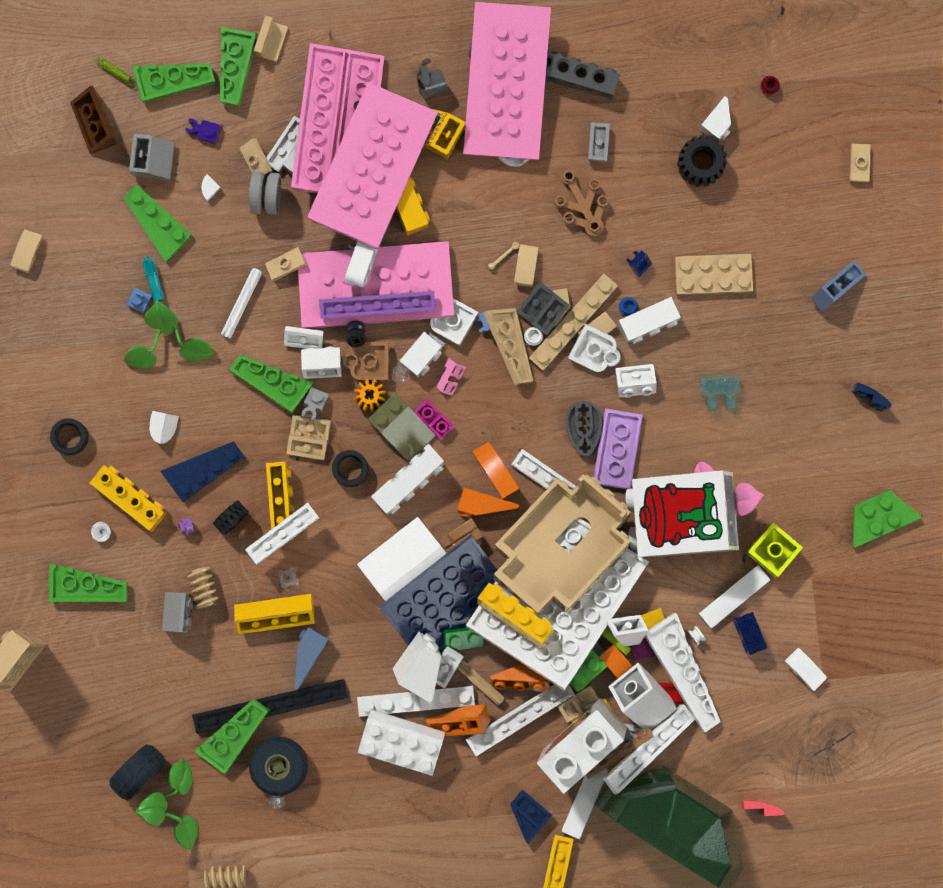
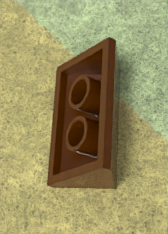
[70,86,118,154]

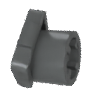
[417,66,447,100]

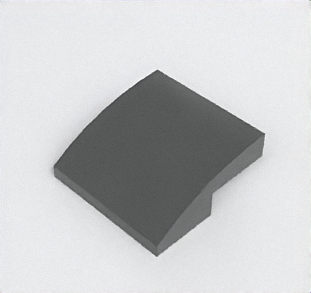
[517,282,570,335]

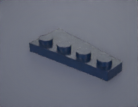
[160,441,246,502]

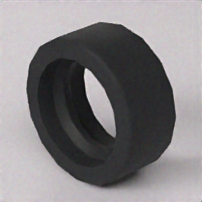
[50,418,89,455]
[332,450,369,487]

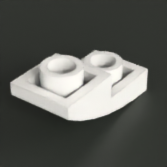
[785,648,827,691]

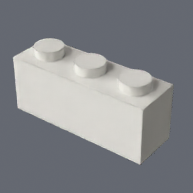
[618,297,681,344]

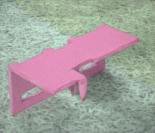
[436,358,466,396]

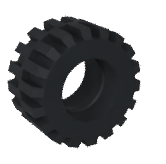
[677,135,727,187]

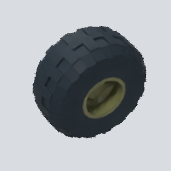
[249,737,308,796]
[109,744,166,800]

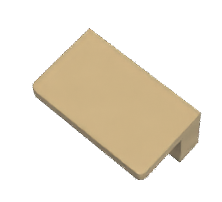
[254,15,288,62]

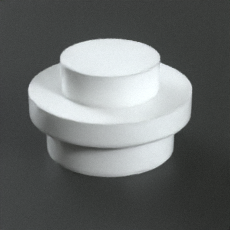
[524,327,543,346]

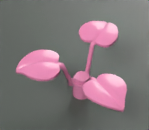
[694,462,764,516]

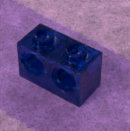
[732,612,767,655]

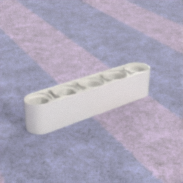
[345,241,379,288]

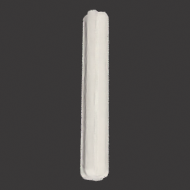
[221,268,262,339]

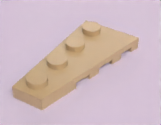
[483,308,533,385]

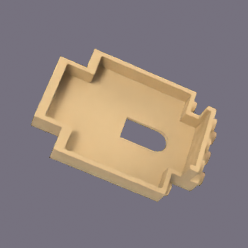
[493,474,631,617]

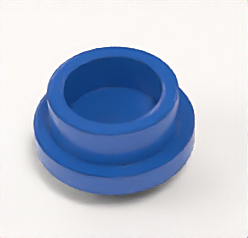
[619,297,638,316]

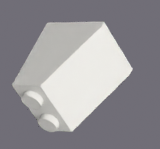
[393,632,441,703]
[608,663,677,730]

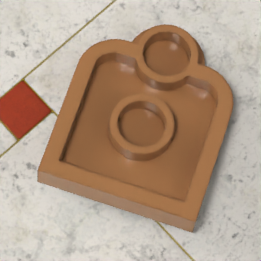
[342,342,390,381]

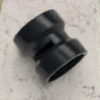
[346,321,366,347]

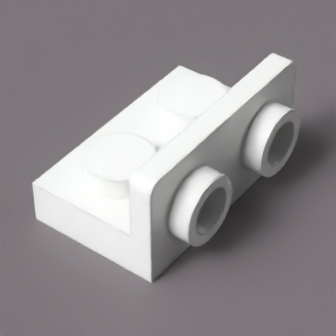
[615,364,657,398]

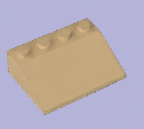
[0,630,46,692]

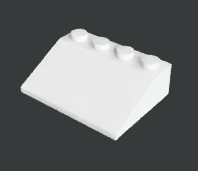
[357,517,446,601]

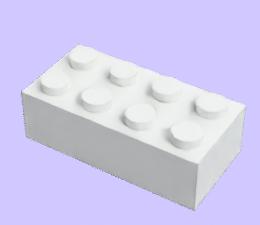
[358,709,446,776]

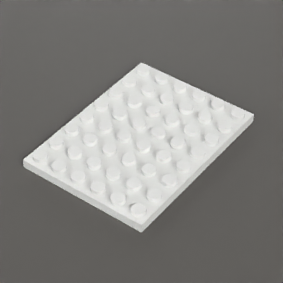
[466,518,649,691]

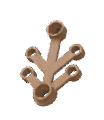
[555,169,609,236]

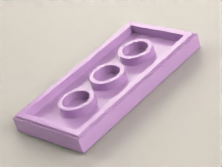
[594,408,643,490]

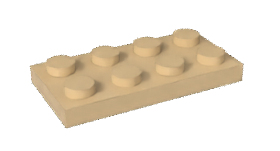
[675,254,753,295]

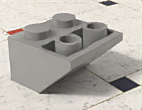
[129,134,175,180]
[162,592,194,633]

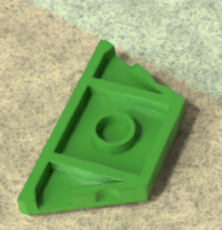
[852,490,922,548]

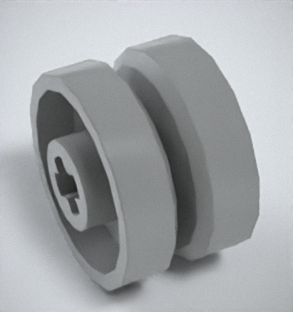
[249,171,281,216]

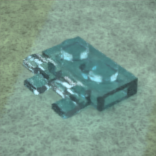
[700,375,740,410]

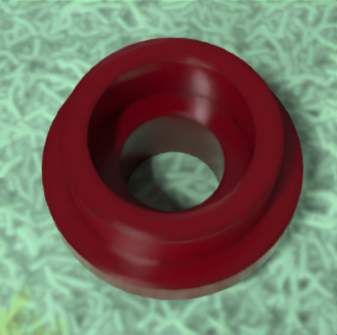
[760,76,780,95]

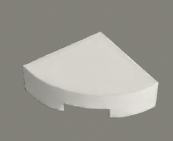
[202,174,221,201]

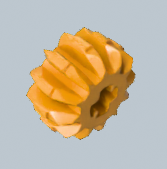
[354,379,386,412]

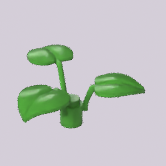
[124,300,215,369]
[135,759,198,849]

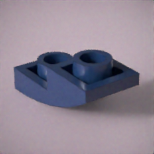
[852,382,892,411]

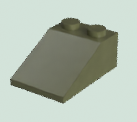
[368,393,436,462]

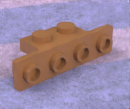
[586,728,654,779]

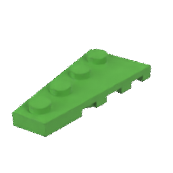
[220,27,258,107]
[123,184,192,263]
[229,355,314,414]

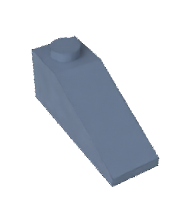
[810,260,866,312]
[294,627,330,690]

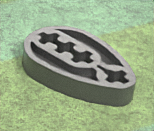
[565,401,602,457]

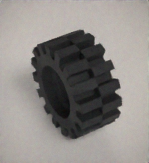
[213,500,249,535]

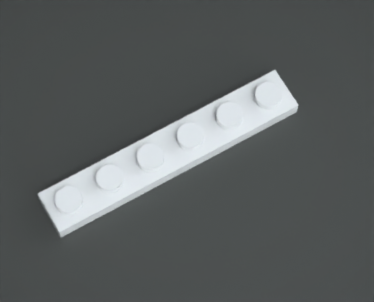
[466,684,575,756]
[357,686,475,717]
[603,704,695,794]

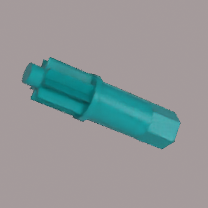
[142,257,165,302]

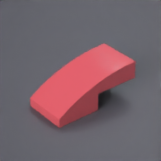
[742,800,784,816]

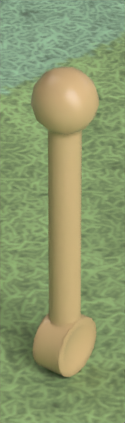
[488,242,519,270]

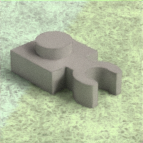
[301,387,329,423]

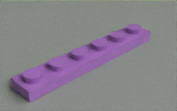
[319,291,436,319]

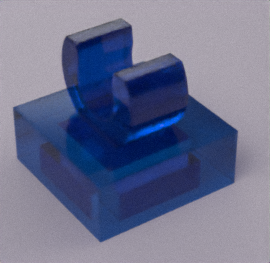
[627,250,652,277]

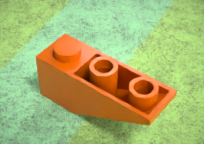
[490,664,551,692]

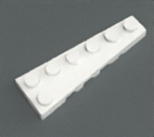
[645,613,721,732]

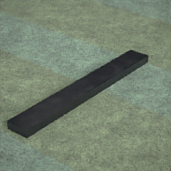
[192,679,348,734]

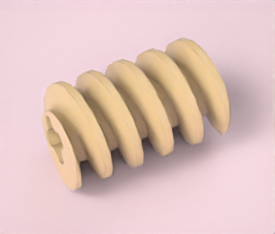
[187,567,218,609]
[204,865,246,888]

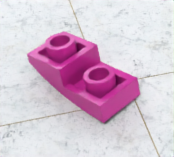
[414,399,454,440]

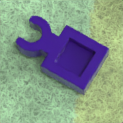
[185,119,221,145]

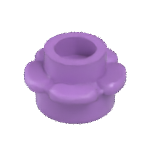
[178,518,194,536]

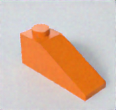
[457,488,519,518]
[425,704,491,736]

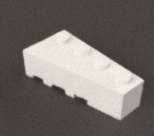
[371,444,444,515]

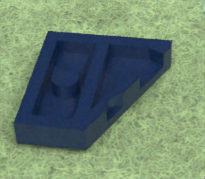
[510,789,552,844]

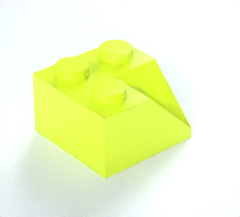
[746,523,803,578]

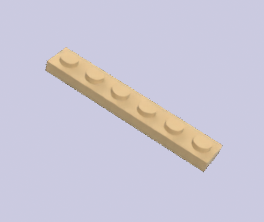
[529,274,618,371]

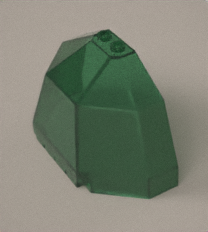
[594,767,743,888]

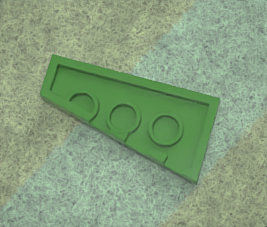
[132,63,216,103]
[49,563,128,602]
[194,699,270,774]

